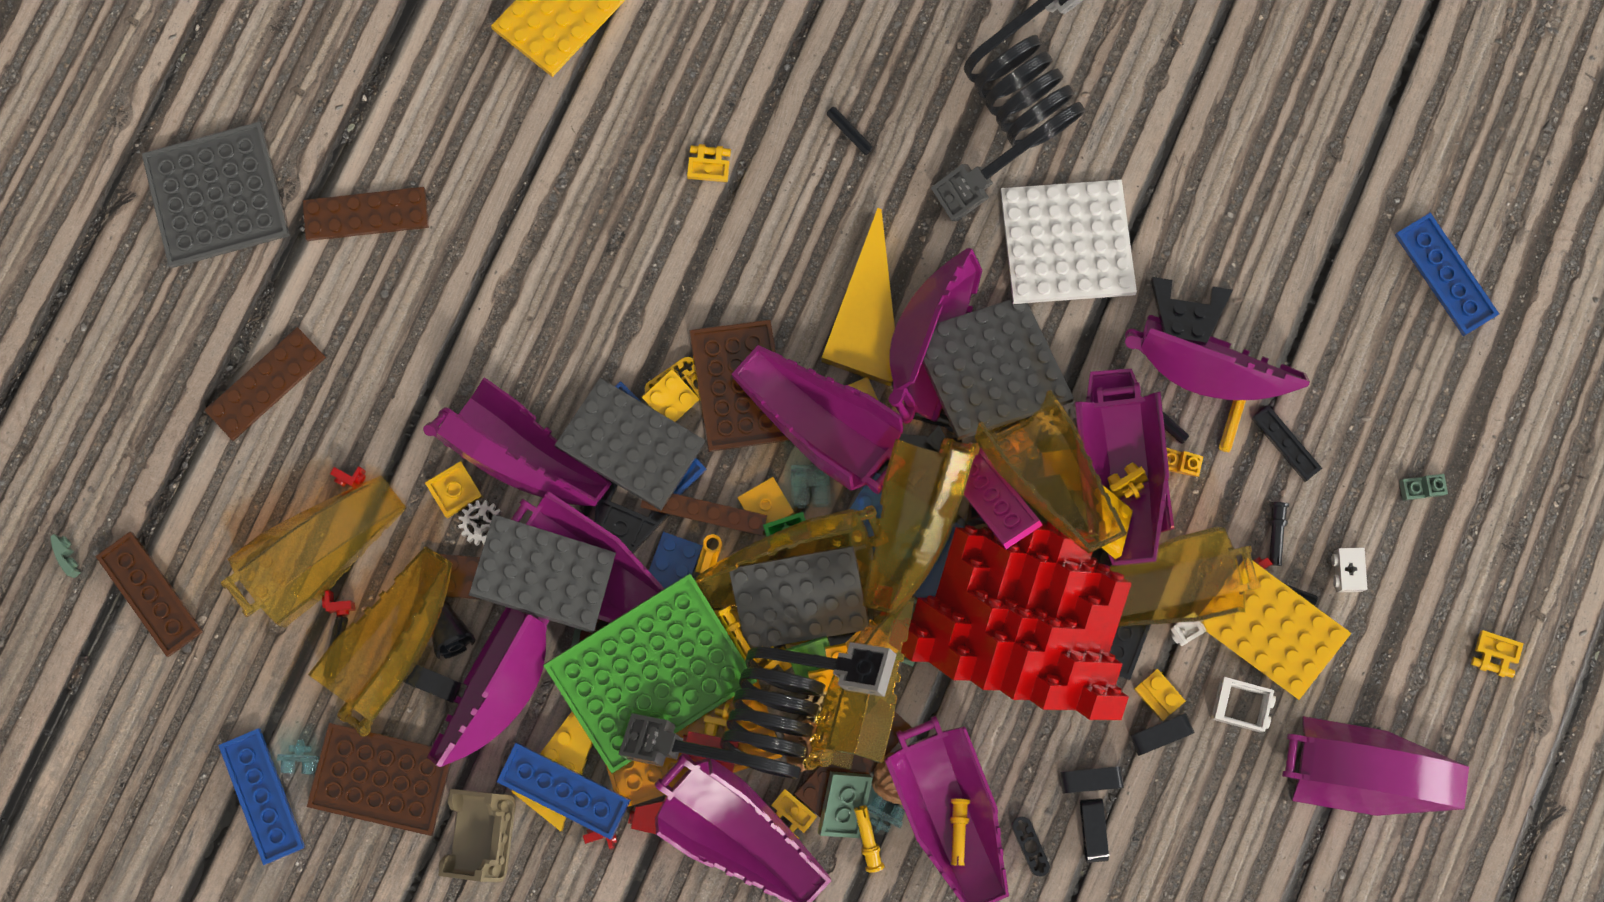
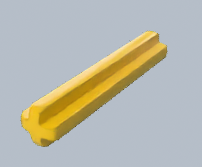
[1219,400,1246,452]

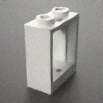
[1211,677,1276,733]

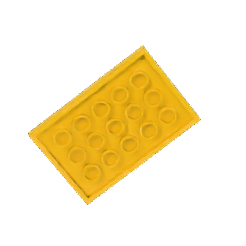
[491,0,625,77]
[1199,556,1351,700]

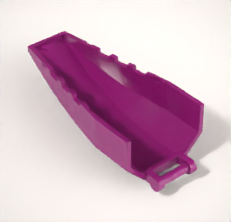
[732,345,905,494]
[423,377,612,506]
[655,753,831,902]

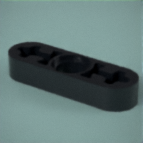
[1012,817,1050,877]

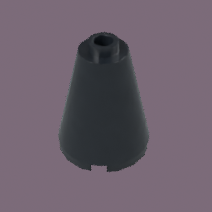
[426,598,476,659]

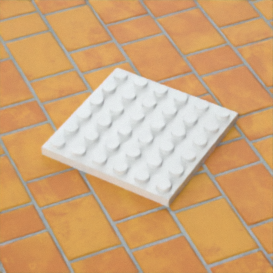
[1000,180,1137,304]

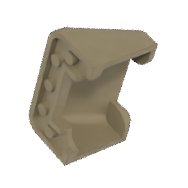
[438,789,516,882]

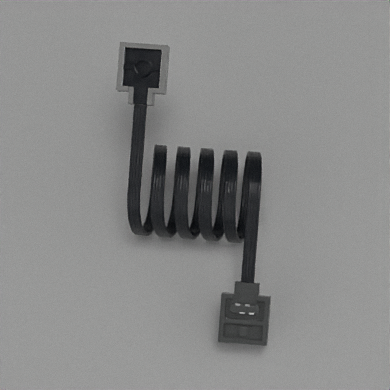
[931,0,1086,221]
[618,642,897,779]

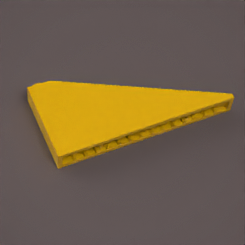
[821,208,895,387]

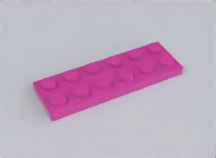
[944,445,1042,549]

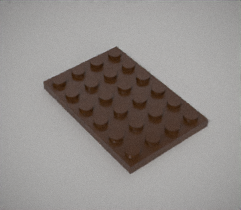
[689,320,790,452]
[307,723,451,836]

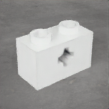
[1331,548,1367,592]

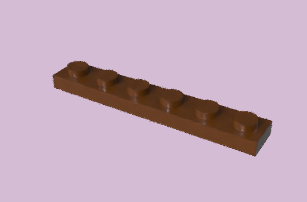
[640,493,767,536]

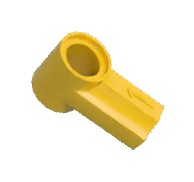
[695,534,723,577]

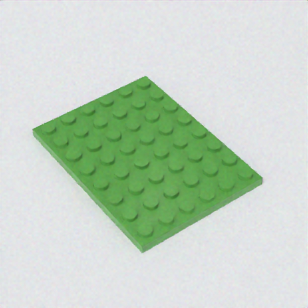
[543,573,757,773]

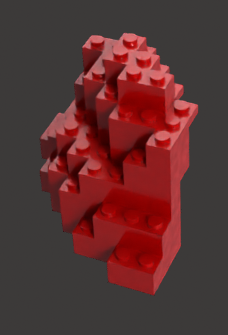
[888,521,1132,720]

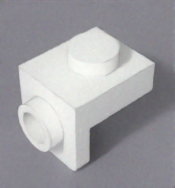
[1170,613,1207,646]

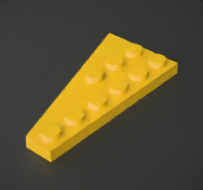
[511,712,593,831]

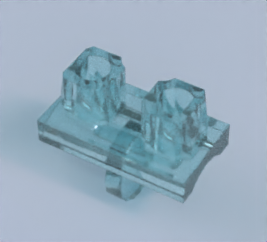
[277,739,320,774]
[867,795,905,834]

